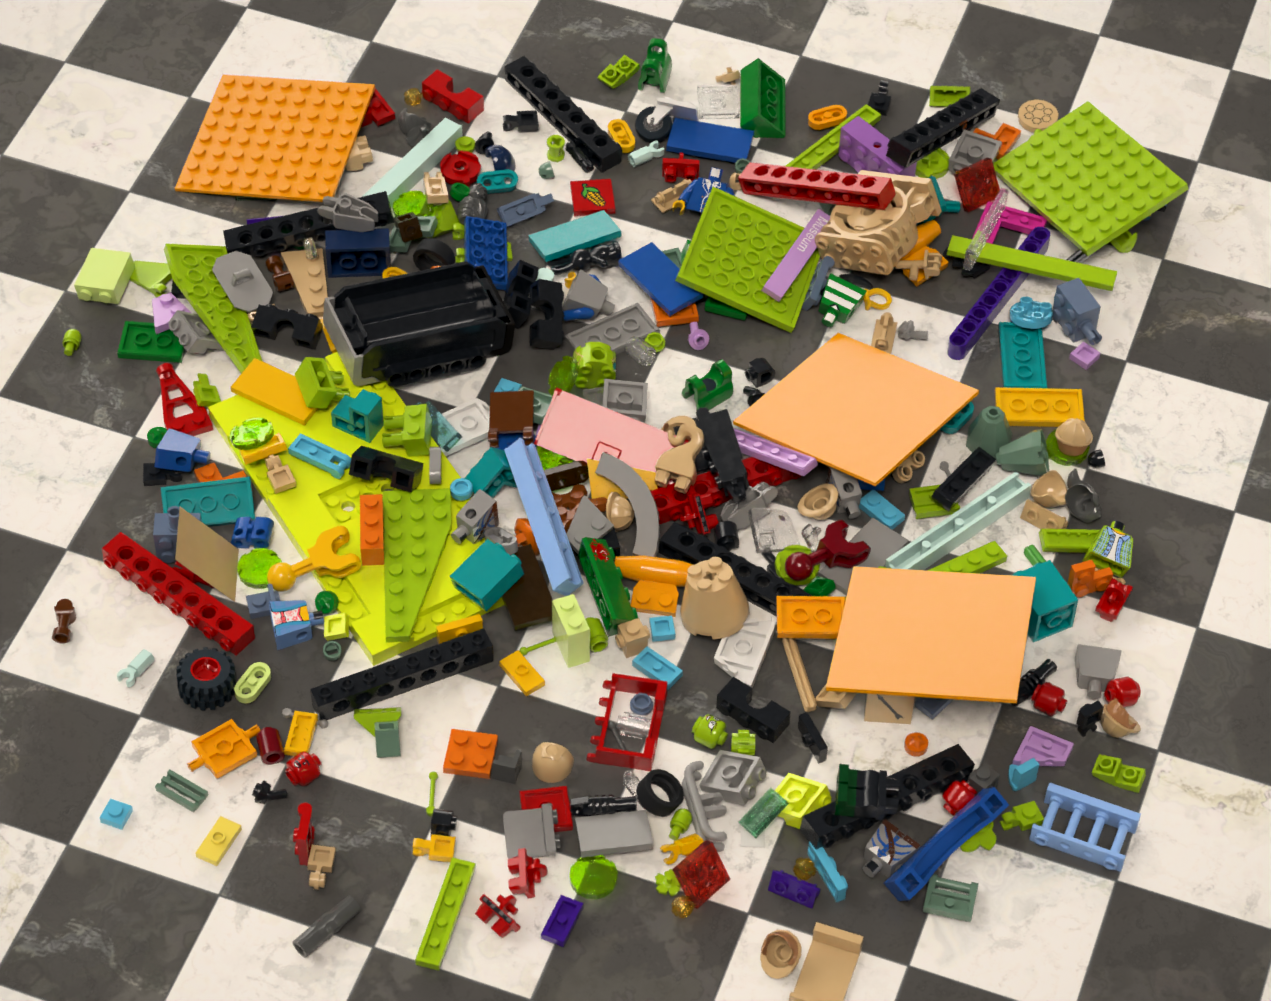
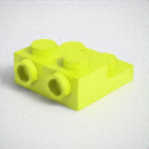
[762,773,832,829]

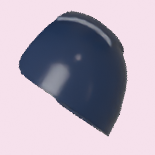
[485,145,516,171]

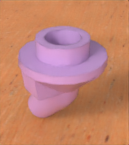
[688,322,709,350]

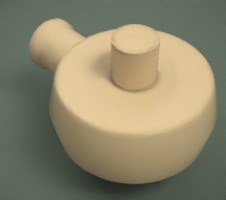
[715,67,740,85]

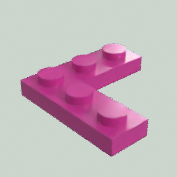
[972,201,1047,244]

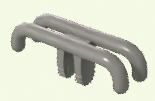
[682,761,727,852]

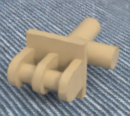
[895,250,942,281]

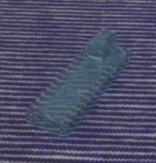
[416,400,463,452]

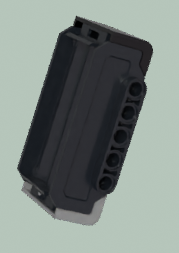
[323,261,515,387]

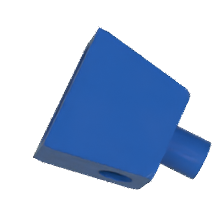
[154,428,211,472]

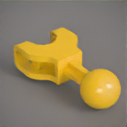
[267,526,361,592]

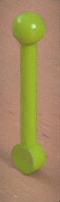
[519,636,556,656]
[426,771,438,816]

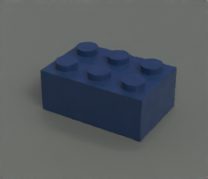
[325,228,391,278]

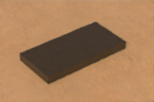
[502,544,553,630]

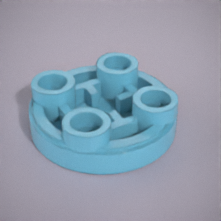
[1010,297,1053,329]

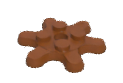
[551,484,607,534]

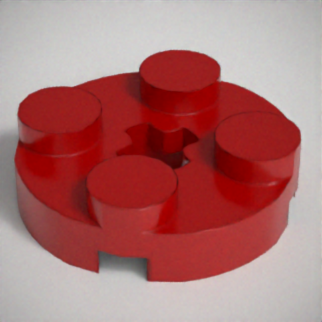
[440,151,481,187]

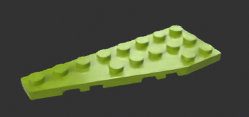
[163,244,262,374]
[383,488,452,642]

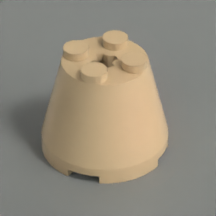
[680,557,750,639]

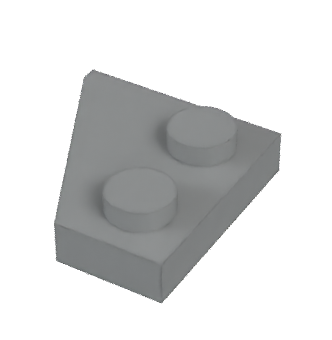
[567,495,614,554]

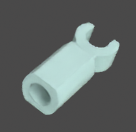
[628,141,664,167]
[117,649,155,688]

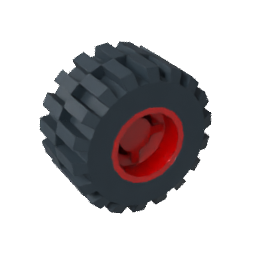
[176,647,236,711]

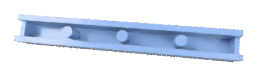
[504,438,584,596]

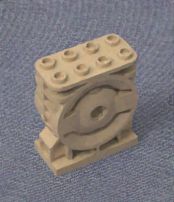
[815,170,942,275]

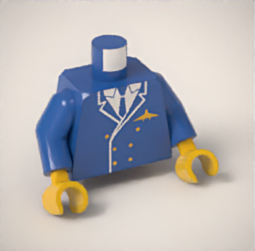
[672,167,735,215]

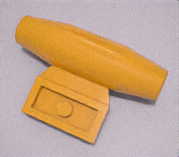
[876,220,949,287]
[615,555,693,617]

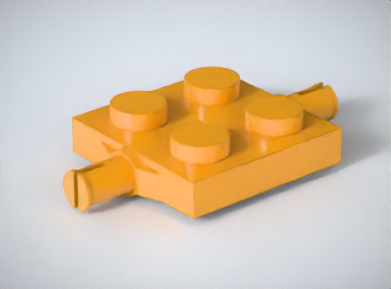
[187,719,260,779]

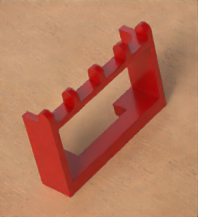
[586,673,668,771]

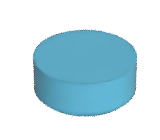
[450,478,473,501]

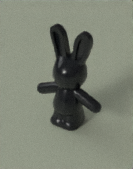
[547,241,622,275]

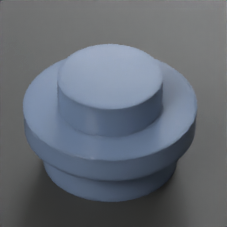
[630,693,653,716]

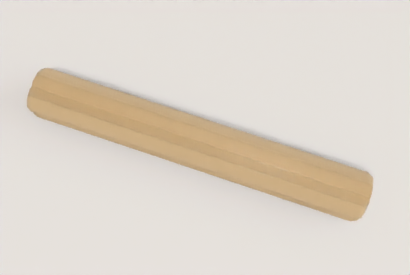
[782,638,817,712]

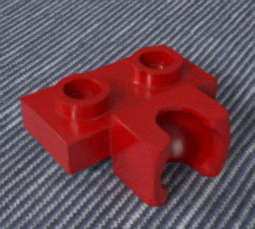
[360,88,395,128]

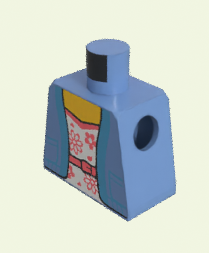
[269,600,324,650]

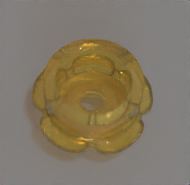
[404,88,423,106]
[793,857,816,880]
[672,895,694,918]

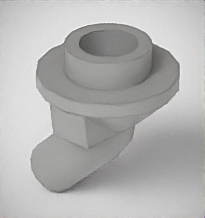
[898,320,928,340]

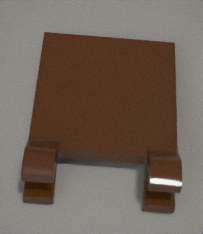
[488,390,534,448]

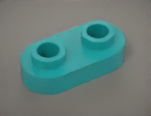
[477,169,518,194]
[940,401,974,434]

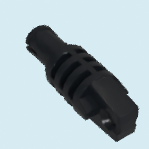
[1011,659,1057,706]
[570,794,637,816]

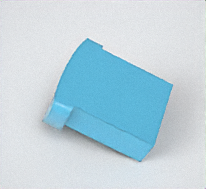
[1008,758,1040,791]

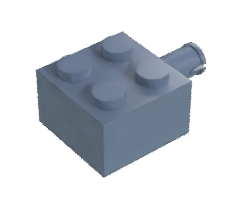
[1052,278,1102,345]
[153,506,202,563]

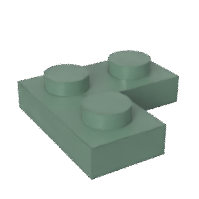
[389,216,438,252]

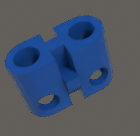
[231,517,274,549]

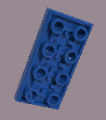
[666,117,754,163]
[464,216,508,290]
[618,242,704,316]

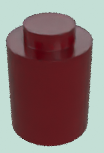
[256,727,285,765]

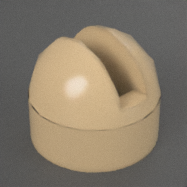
[729,173,742,190]

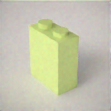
[74,248,135,304]
[552,594,590,668]

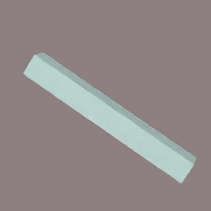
[362,118,463,208]
[885,472,1031,570]

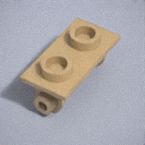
[651,179,692,213]
[871,312,898,354]
[1020,499,1069,529]

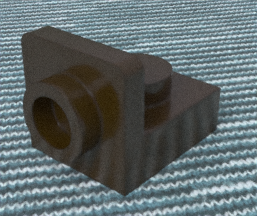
[393,212,423,242]

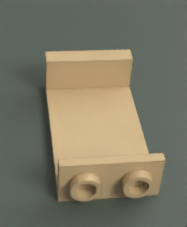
[789,922,863,1001]

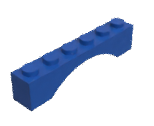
[884,787,1009,901]

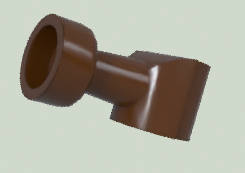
[265,255,294,292]
[52,598,76,644]

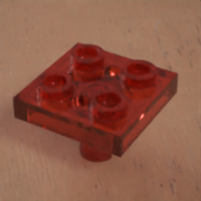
[954,158,1002,212]
[672,840,730,909]

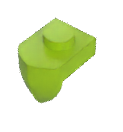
[1110,230,1138,253]

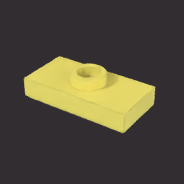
[195,816,242,866]

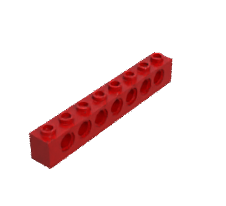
[738,162,896,210]
[651,457,802,524]
[102,532,255,656]

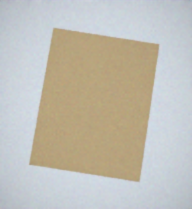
[175,507,239,602]

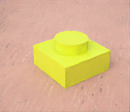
[324,613,349,641]

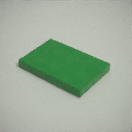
[117,321,185,363]

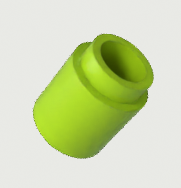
[585,617,608,652]

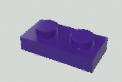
[541,895,583,947]

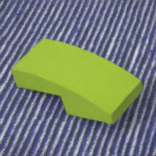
[597,55,640,89]
[1092,754,1146,793]

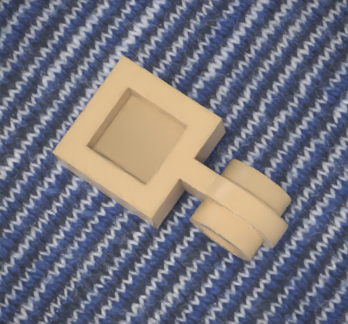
[265,454,296,494]
[308,845,336,890]

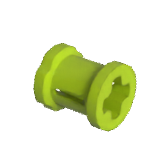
[547,135,565,162]

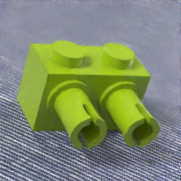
[295,357,350,409]
[382,404,432,457]

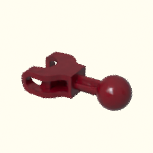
[785,520,871,581]

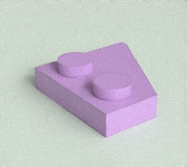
[152,292,191,334]
[1012,726,1074,766]

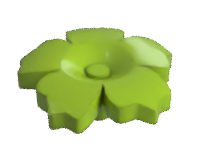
[655,869,684,896]

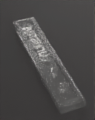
[963,188,1009,270]

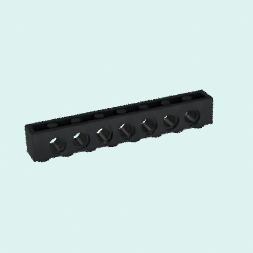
[505,56,622,173]
[886,88,1000,168]
[223,191,394,257]
[659,522,812,616]
[310,628,493,720]
[800,744,975,850]

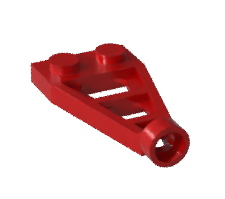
[156,363,213,436]

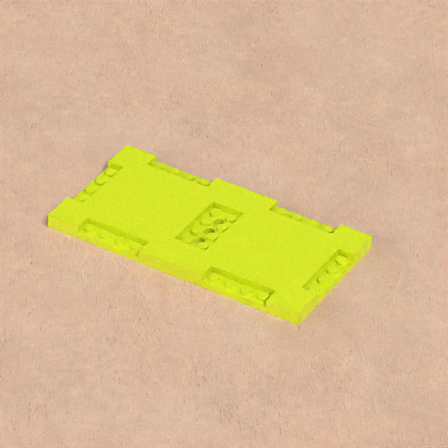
[208,352,505,666]

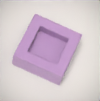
[1069,342,1100,370]

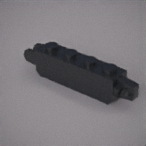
[695,407,749,503]

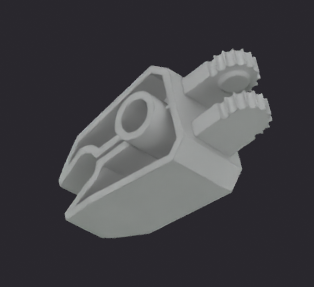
[317,193,378,232]
[720,482,778,529]

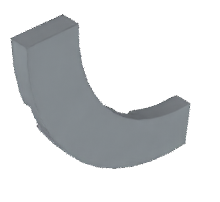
[595,452,660,557]

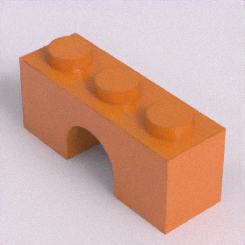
[360,494,384,566]

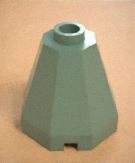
[966,406,1012,459]
[996,429,1049,476]

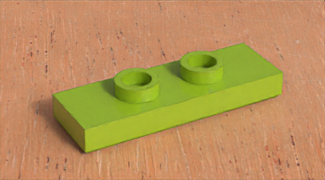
[1039,529,1100,553]

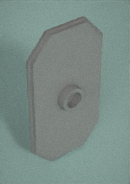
[212,251,273,312]

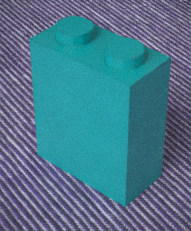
[450,539,524,612]

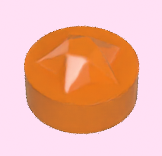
[904,732,928,757]

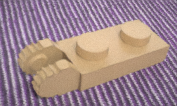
[423,172,448,205]

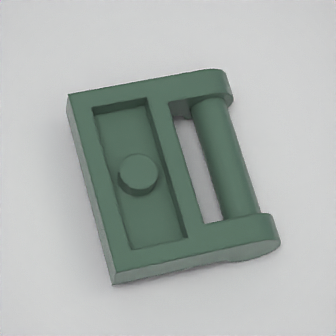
[923,874,979,922]

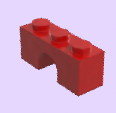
[422,69,484,124]

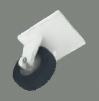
[635,97,699,143]

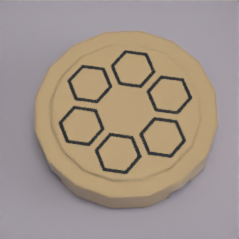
[1018,100,1058,133]

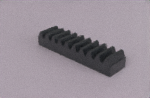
[932,447,996,511]

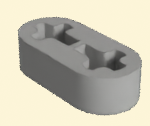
[429,447,441,484]
[484,527,518,555]

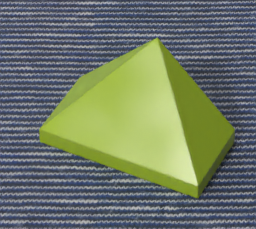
[929,86,970,106]
[426,200,460,238]
[354,707,401,737]

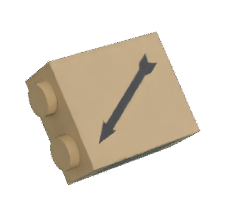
[864,693,915,724]

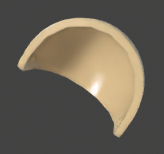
[1031,470,1067,507]
[532,742,574,783]

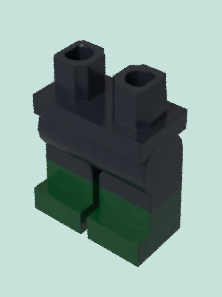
[835,763,900,820]

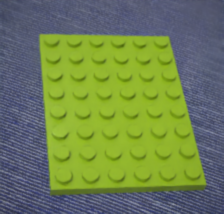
[992,101,1189,256]

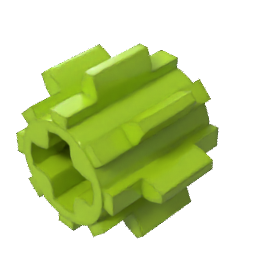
[731,730,755,756]

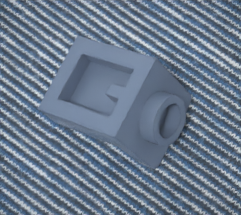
[246,584,280,619]

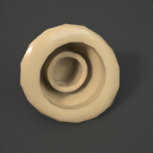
[797,484,839,520]

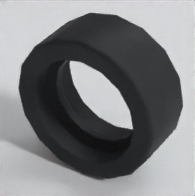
[413,238,455,271]
[636,769,684,817]

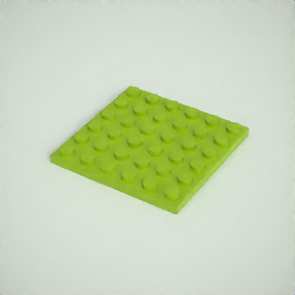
[675,187,820,333]

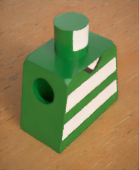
[818,273,867,327]

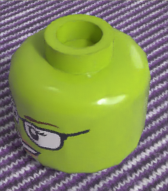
[692,714,728,749]

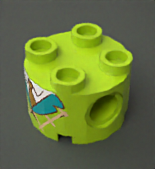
[573,342,616,391]

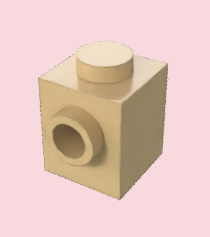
[615,618,650,658]

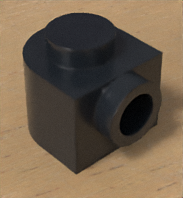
[745,358,776,388]
[714,521,739,551]
[431,809,457,836]

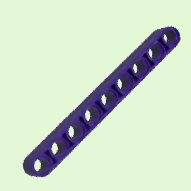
[947,227,1050,360]

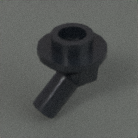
[474,131,494,154]
[743,386,765,406]
[252,780,287,804]

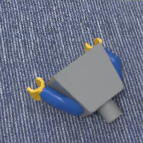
[562,269,615,321]

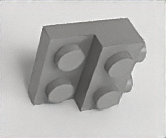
[948,130,1002,182]
[168,310,224,354]
[602,379,648,423]
[699,750,766,805]

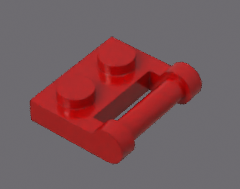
[293,802,315,866]

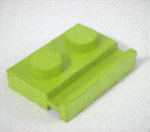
[909,484,960,519]

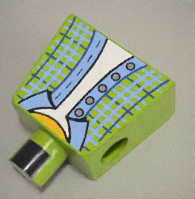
[1083,521,1133,578]

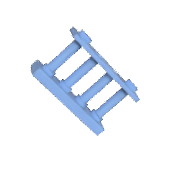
[1029,783,1141,872]

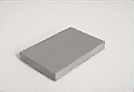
[575,810,653,857]

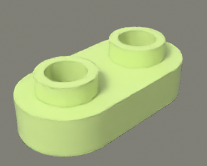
[234,662,271,703]

